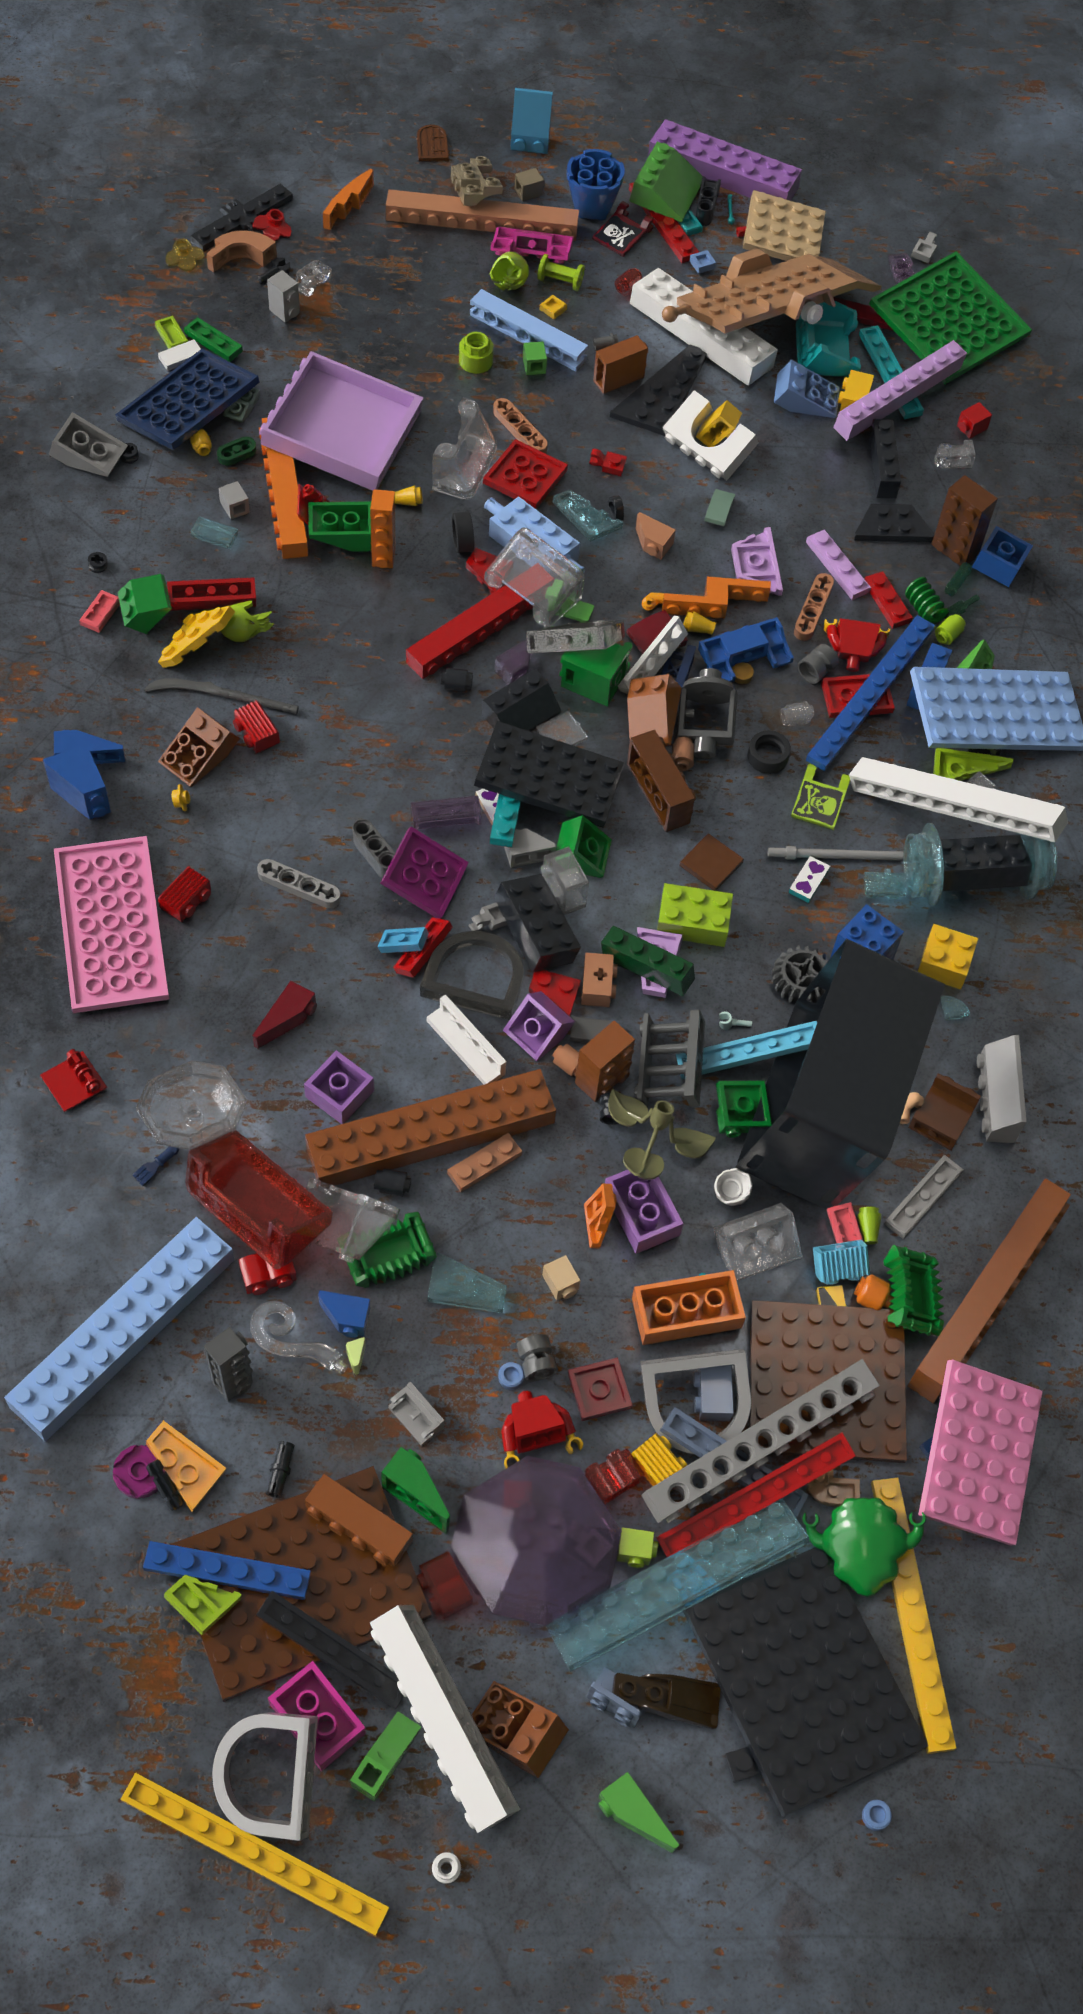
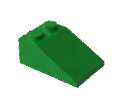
[308,501,371,551]
[381,1447,450,1534]

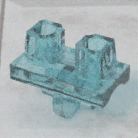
[863,869,907,899]

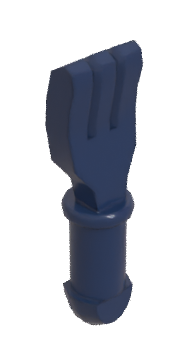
[133,1144,179,1186]

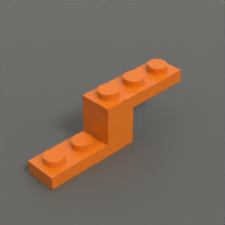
[662,576,771,618]

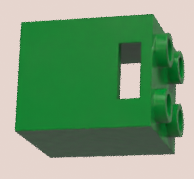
[559,629,633,707]

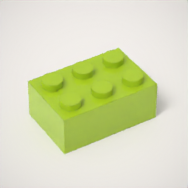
[657,883,733,947]

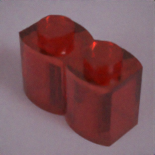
[582,1448,645,1507]
[416,1551,473,1619]

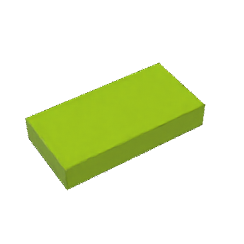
[155,316,188,349]

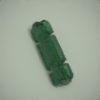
[944,562,972,596]

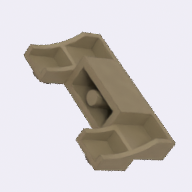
[451,156,503,206]

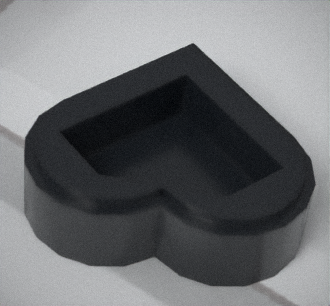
[607,495,624,522]

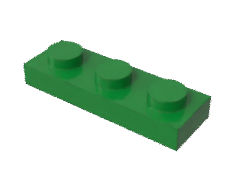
[184,317,243,362]

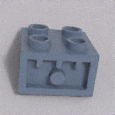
[587,1667,644,1728]

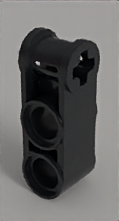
[696,176,721,226]

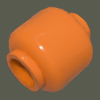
[854,1274,893,1310]

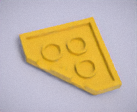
[158,606,235,668]

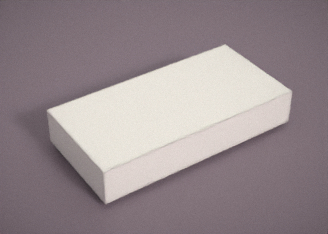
[158,339,201,371]

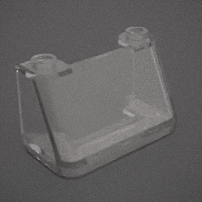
[432,397,497,499]
[484,527,585,629]
[288,1177,400,1263]

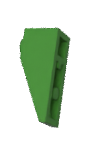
[598,1772,679,1853]

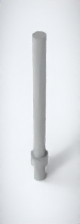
[767,846,904,861]

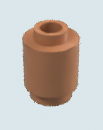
[672,737,694,771]
[552,1044,579,1077]

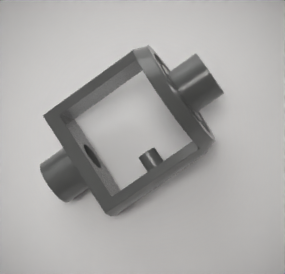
[677,668,738,759]

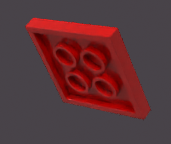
[483,439,568,509]

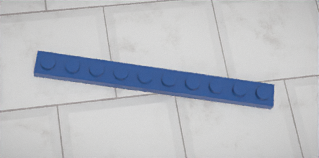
[806,615,935,771]

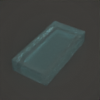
[190,516,238,549]

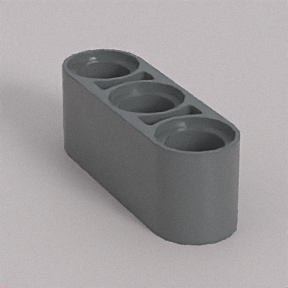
[352,819,395,879]

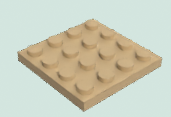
[743,190,825,261]

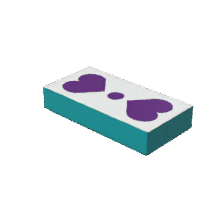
[789,856,830,903]

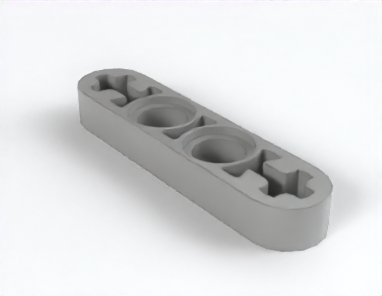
[257,859,341,909]

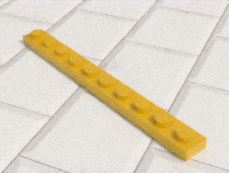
[871,1478,957,1754]
[120,1773,389,1937]

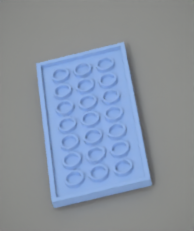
[910,667,1083,751]

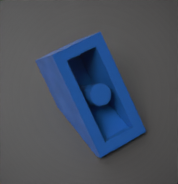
[318,1290,370,1338]

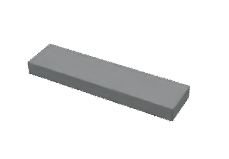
[884,1155,964,1239]

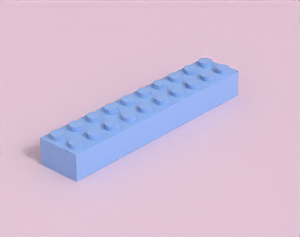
[4,1217,234,1442]

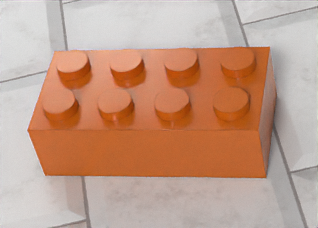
[632,1270,746,1345]

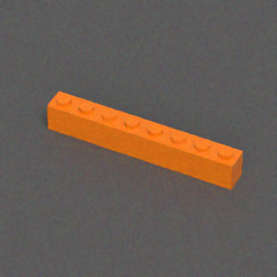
[259,418,308,559]

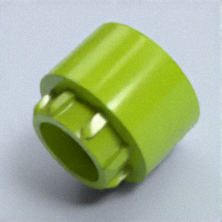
[459,332,494,374]

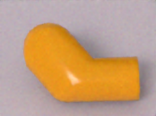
[642,592,664,611]

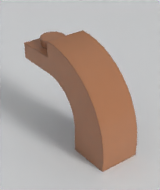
[207,231,277,272]

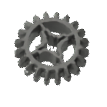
[772,945,829,1004]

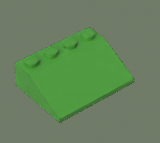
[629,141,703,222]

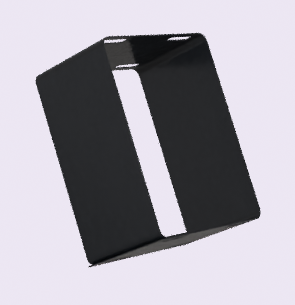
[735,939,945,1209]

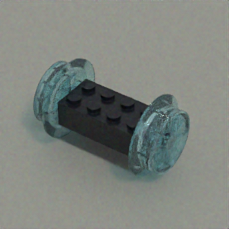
[903,823,1057,906]

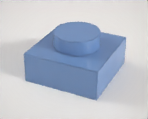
[690,250,716,274]

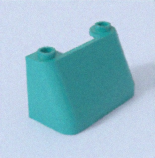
[796,301,861,377]

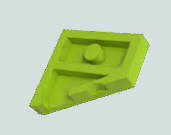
[164,1575,242,1635]

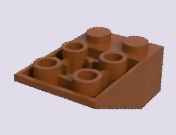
[158,707,240,787]
[471,1681,569,1778]

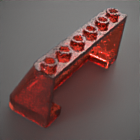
[185,1130,333,1269]

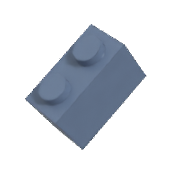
[693,1365,733,1421]

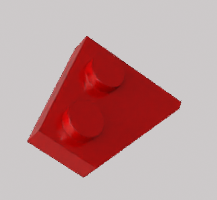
[466,548,513,594]
[529,970,581,1017]

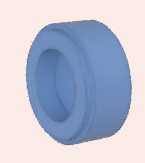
[498,1362,524,1390]
[862,1800,892,1831]

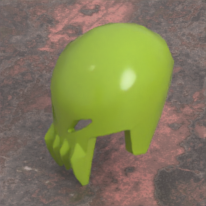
[490,252,529,291]
[220,600,274,642]

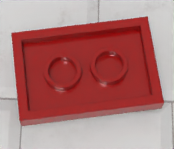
[821,674,895,718]

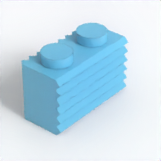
[813,1239,870,1284]

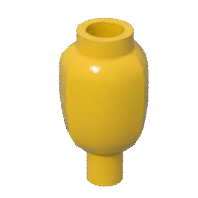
[190,428,212,456]

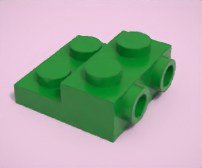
[716,1081,772,1138]

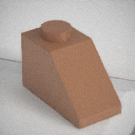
[636,512,676,560]

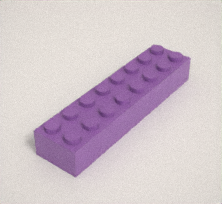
[648,119,802,201]

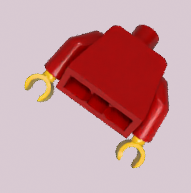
[824,618,890,672]
[501,1391,583,1471]

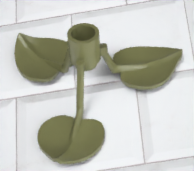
[608,1089,716,1180]

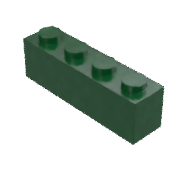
[601,925,695,996]

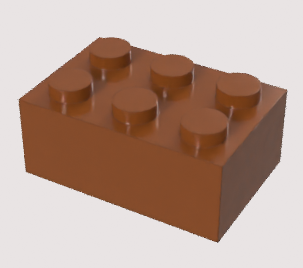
[575,1020,635,1102]

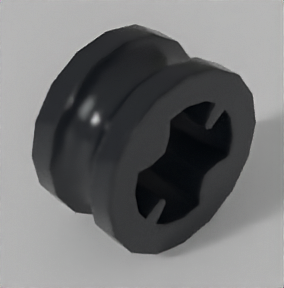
[120,443,139,463]
[88,552,108,573]

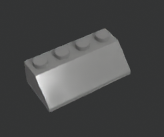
[977,1035,1026,1143]

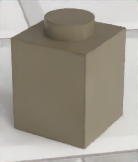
[514,168,545,201]

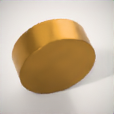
[732,662,754,684]

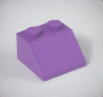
[503,991,575,1061]

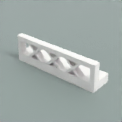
[618,615,688,694]
[427,995,506,1084]

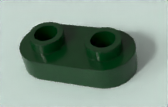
[217,437,257,466]

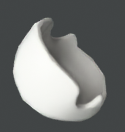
[714,1168,753,1206]

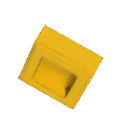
[539,295,567,319]

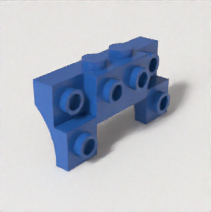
[698,617,794,682]

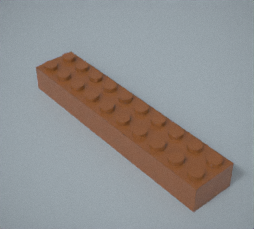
[305,1069,556,1190]
[907,1178,1071,1404]

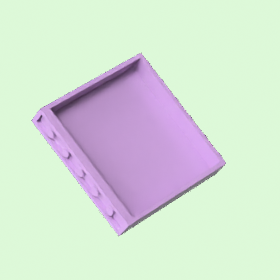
[259,351,423,491]

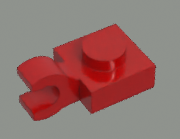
[589,449,627,477]

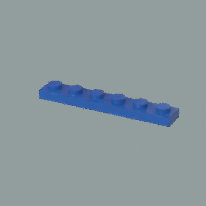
[143,1541,311,1600]

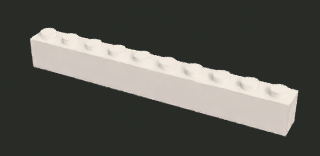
[849,757,1068,842]

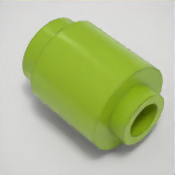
[935,614,966,645]

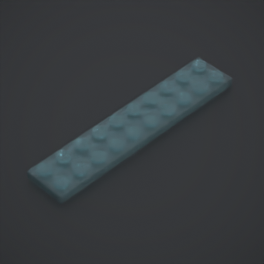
[544,1498,810,1672]

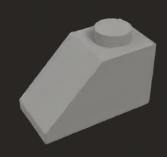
[504,829,556,868]

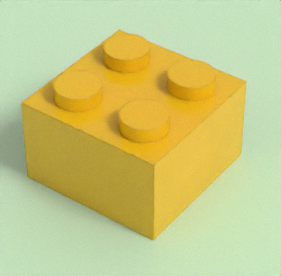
[918,924,978,990]

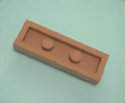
[447,1133,522,1192]

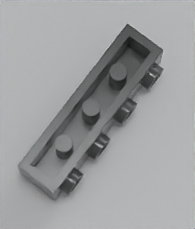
[203,1327,253,1401]

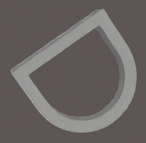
[640,1349,751,1454]
[212,1712,318,1841]

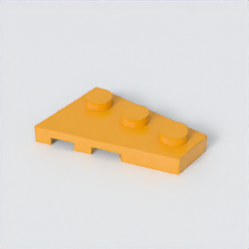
[146,1420,226,1512]

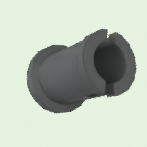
[593,333,618,351]

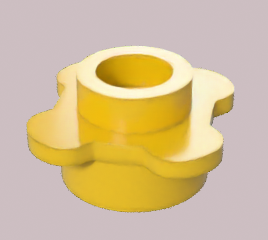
[172,784,190,811]

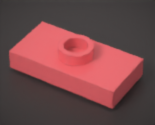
[79,590,120,633]
[827,1202,863,1243]

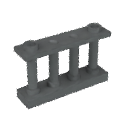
[634,1010,705,1108]

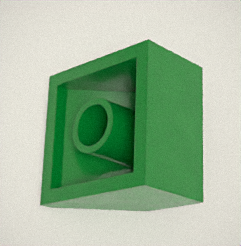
[118,574,172,634]
[553,815,612,878]

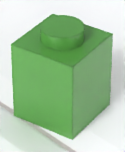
[523,341,547,375]

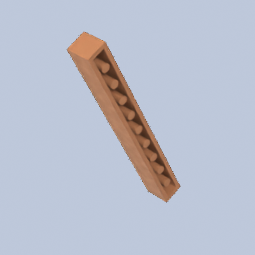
[386,189,579,241]

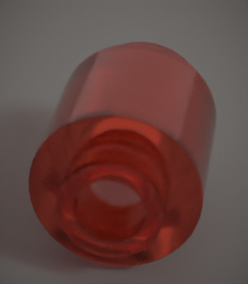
[615,268,642,296]

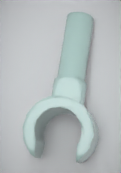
[719,1011,752,1030]

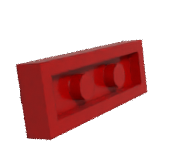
[864,571,913,629]
[393,917,453,978]

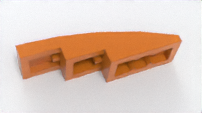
[323,169,374,230]

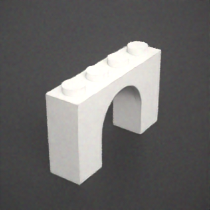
[663,390,758,481]

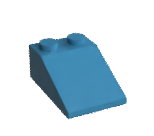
[511,88,553,154]

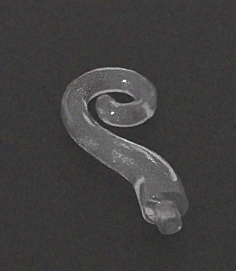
[250,1301,348,1374]

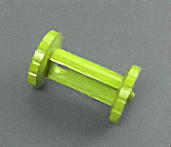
[537,254,585,291]

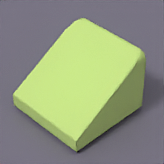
[346,1337,365,1375]

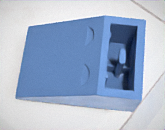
[774,360,840,418]

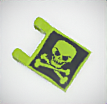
[791,764,850,830]

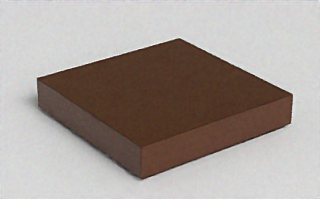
[679,833,744,891]

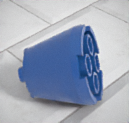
[567,149,625,220]

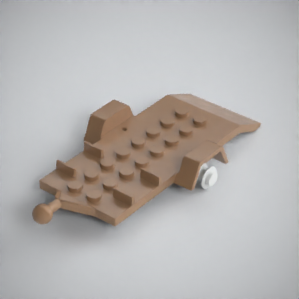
[662,248,882,334]

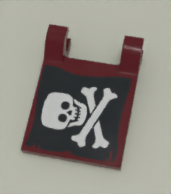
[592,201,654,257]

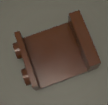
[908,1073,981,1151]

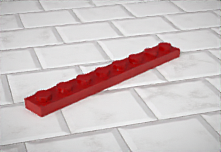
[656,1432,856,1562]

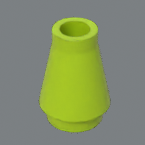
[857,1207,882,1245]

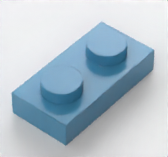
[378,927,429,953]

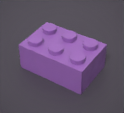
[605,1170,684,1254]

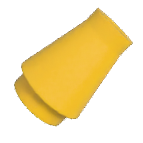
[395,485,423,506]
[683,611,716,635]

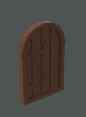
[416,124,449,161]

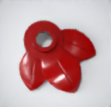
[253,209,292,241]

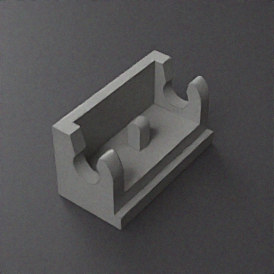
[388,1382,444,1446]

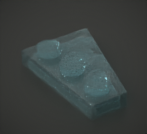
[552,489,624,542]
[427,1251,507,1313]

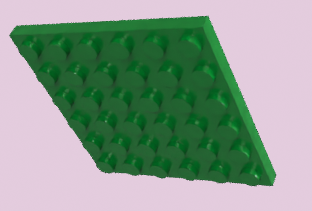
[869,251,1032,384]

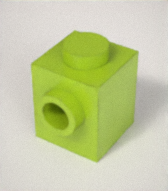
[617,1527,658,1568]

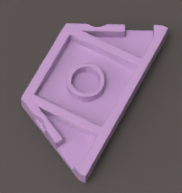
[731,527,783,596]

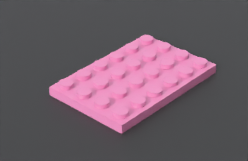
[918,1360,1042,1546]

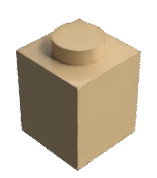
[542,1255,580,1301]

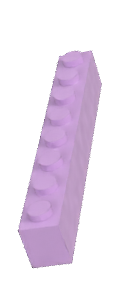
[833,340,967,441]

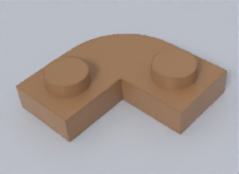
[806,1451,860,1507]

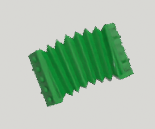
[339,1212,437,1288]
[883,1245,944,1336]

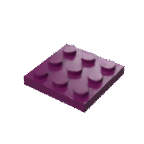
[380,826,469,919]

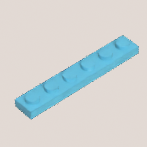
[676,1021,817,1079]

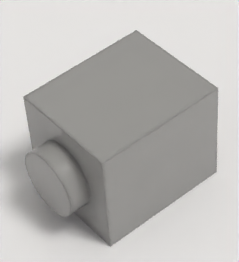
[219,481,250,519]

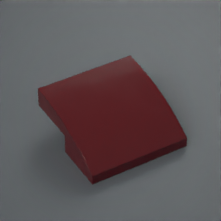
[626,610,688,654]

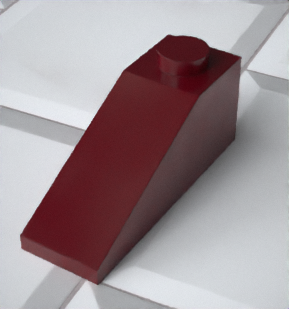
[252,980,317,1049]

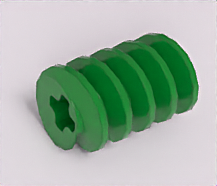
[905,577,948,624]

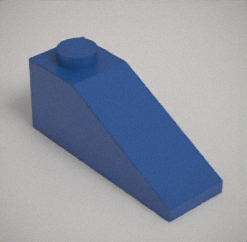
[54,730,125,764]

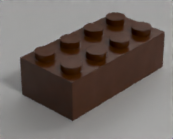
[931,475,998,568]
[627,729,696,832]

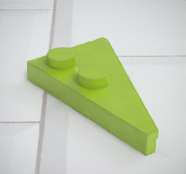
[933,748,1013,781]

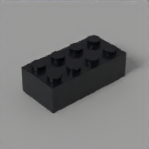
[494,874,581,973]

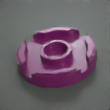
[113,1445,164,1499]

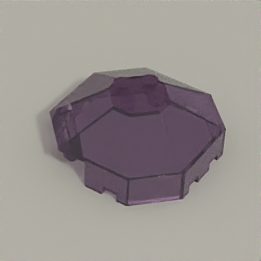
[451,1456,622,1626]

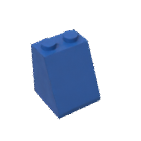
[43,744,111,820]

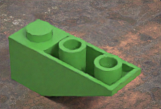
[350,1712,421,1802]

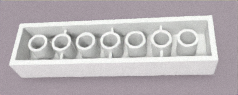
[630,268,778,386]
[370,1605,520,1833]

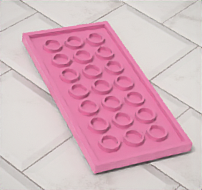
[54,836,169,1013]

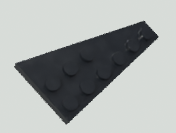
[609,344,707,436]

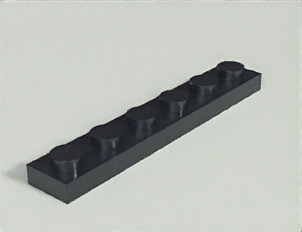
[255,1591,403,1709]

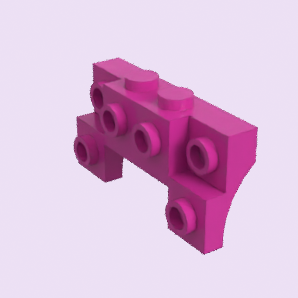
[491,227,574,264]

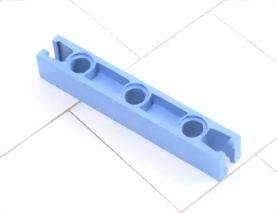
[470,289,588,371]

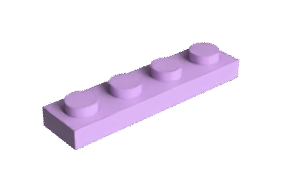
[806,529,871,600]

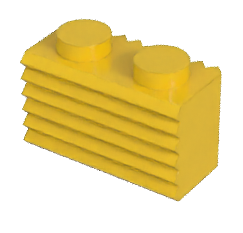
[629,1433,687,1492]

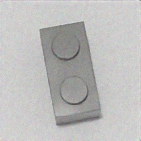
[267,270,300,323]

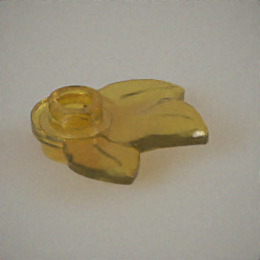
[166,238,204,271]

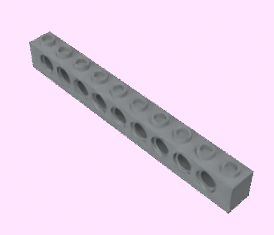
[641,1359,880,1523]

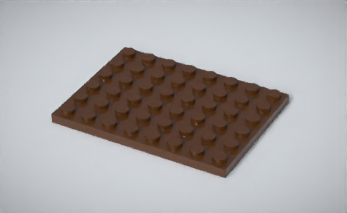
[170,1466,432,1702]

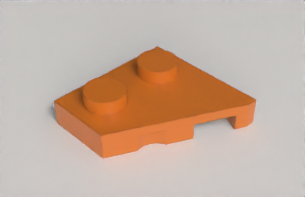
[584,1183,617,1249]

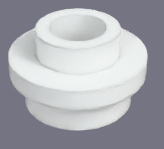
[432,1852,461,1884]

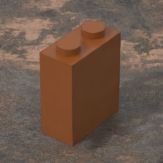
[593,335,648,394]

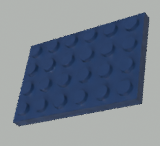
[115,349,260,450]

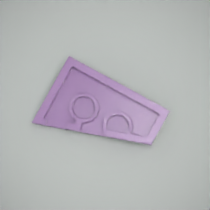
[637,927,683,998]

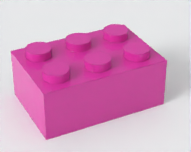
[268,1661,366,1772]

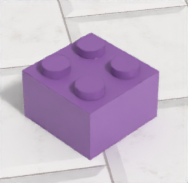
[304,1050,374,1124]

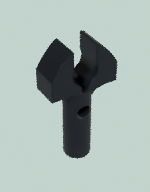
[257,258,291,283]

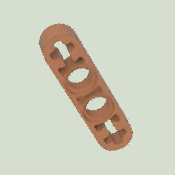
[493,398,548,454]
[794,573,834,641]

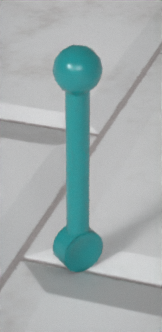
[727,194,735,225]

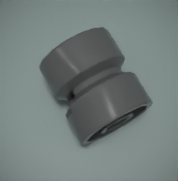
[798,644,839,684]
[516,1334,558,1382]

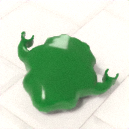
[802,1498,927,1597]

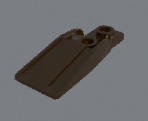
[612,1673,720,1729]

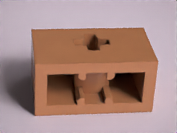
[581,953,618,1007]

